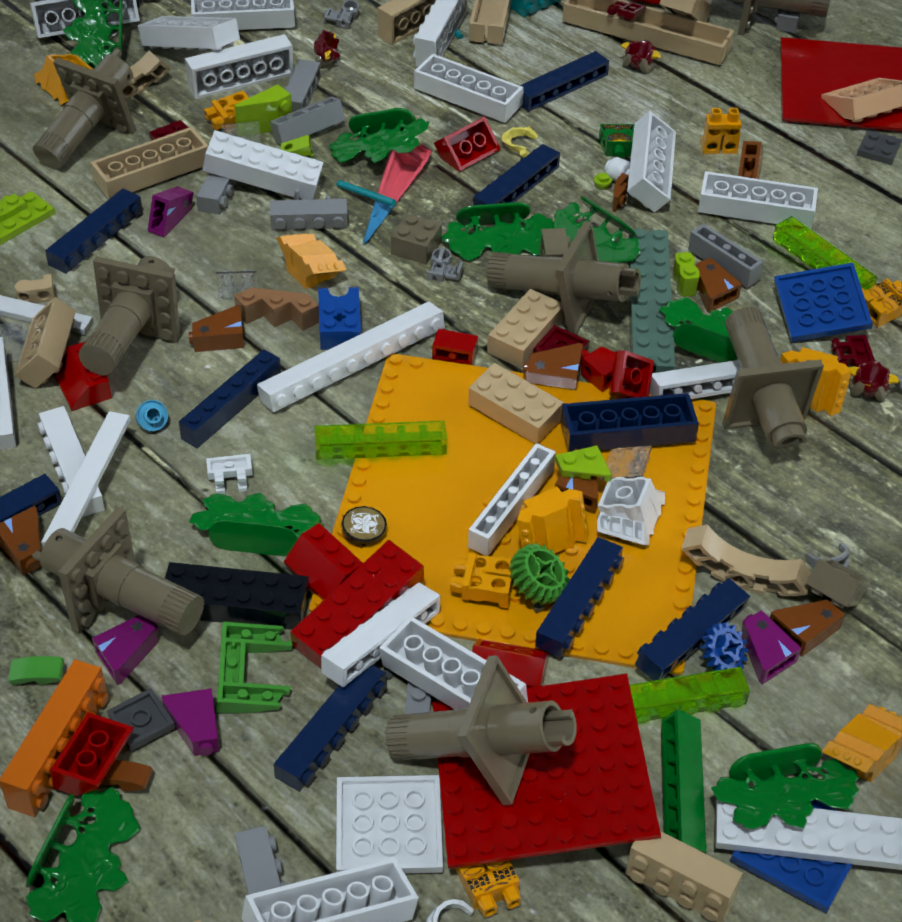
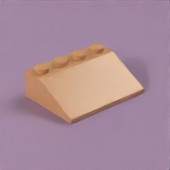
[821,78,902,122]

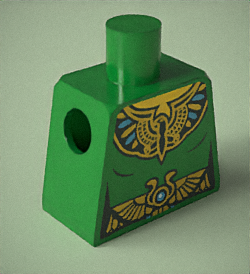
[599,124,634,159]

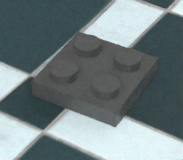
[856,130,902,165]
[107,688,175,752]

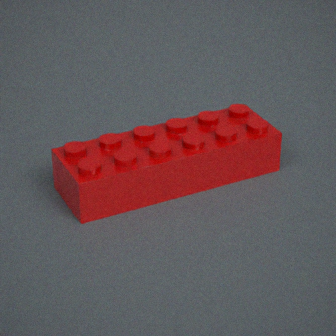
[290,540,424,669]

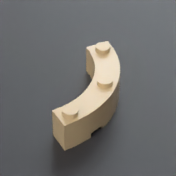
[122,51,171,99]
[681,524,811,596]

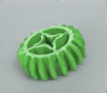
[508,543,570,606]

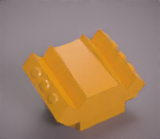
[34,54,93,105]
[276,233,347,289]
[781,347,852,416]
[517,486,589,554]
[822,704,902,783]

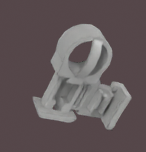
[323,0,359,29]
[427,248,463,282]

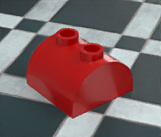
[609,350,654,399]

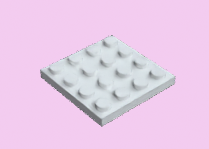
[336,775,443,873]

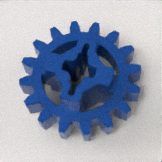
[701,622,749,676]

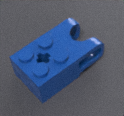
[318,287,361,350]

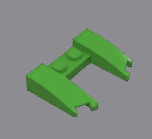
[216,622,292,713]

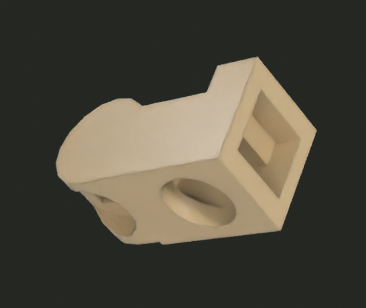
[15,274,55,303]

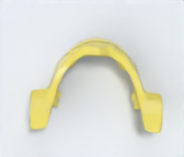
[502,126,538,158]

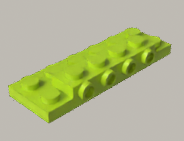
[0,191,56,245]

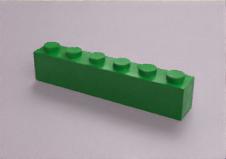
[661,709,707,854]

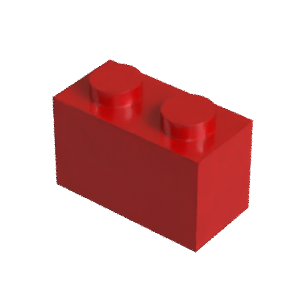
[432,329,478,365]

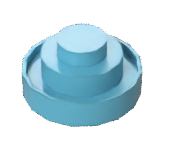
[135,400,168,432]

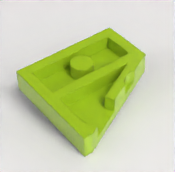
[555,445,612,482]

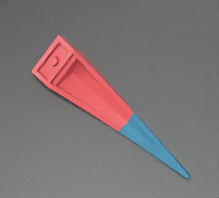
[363,143,432,245]

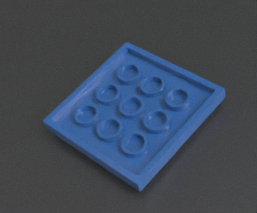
[774,263,873,342]
[730,799,853,913]

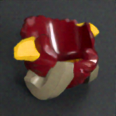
[314,30,340,67]
[621,40,661,73]
[848,360,899,401]

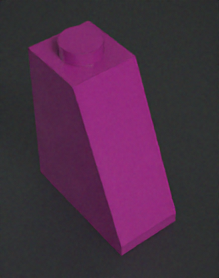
[162,688,220,756]

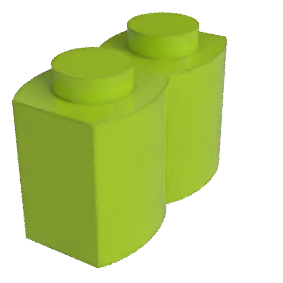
[672,252,700,297]

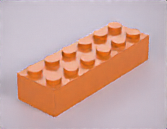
[0,659,108,818]

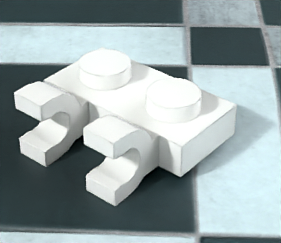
[206,454,253,494]

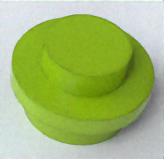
[594,173,613,190]

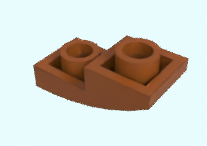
[612,173,629,213]
[100,760,153,791]

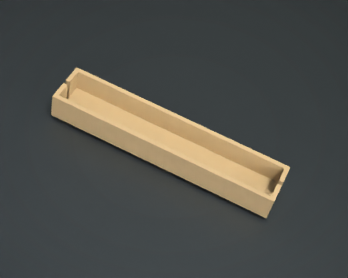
[469,0,511,45]
[562,0,734,65]

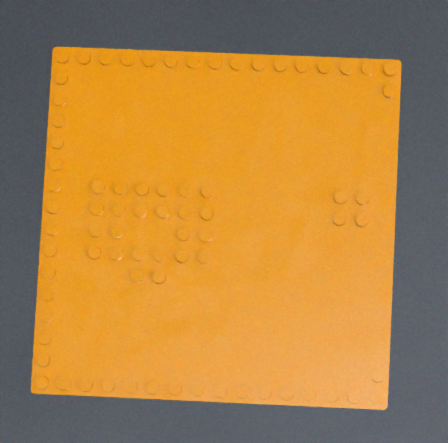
[309,353,716,675]

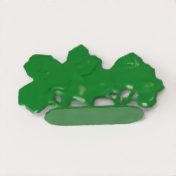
[63,0,123,67]
[329,108,430,163]
[553,196,641,263]
[441,202,554,261]
[659,297,771,363]
[189,492,325,556]
[711,743,859,829]
[25,787,140,922]

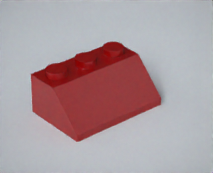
[434,116,501,171]
[53,341,112,411]
[284,523,363,600]
[472,639,549,688]
[50,712,134,796]

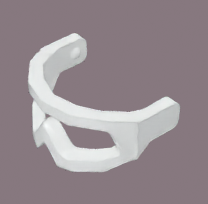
[426,899,474,922]

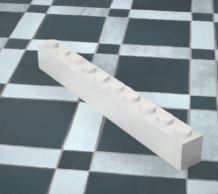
[257,301,445,413]

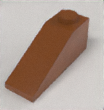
[738,141,764,179]

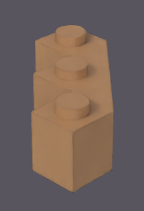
[234,287,319,331]

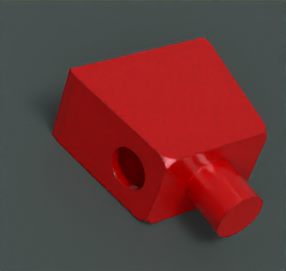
[581,347,616,392]

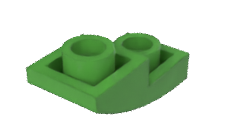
[8,656,64,686]

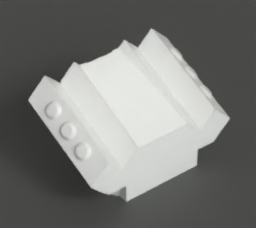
[597,477,665,545]

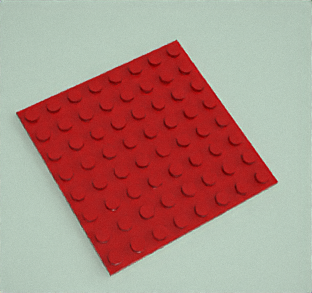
[781,37,902,132]
[432,673,661,869]

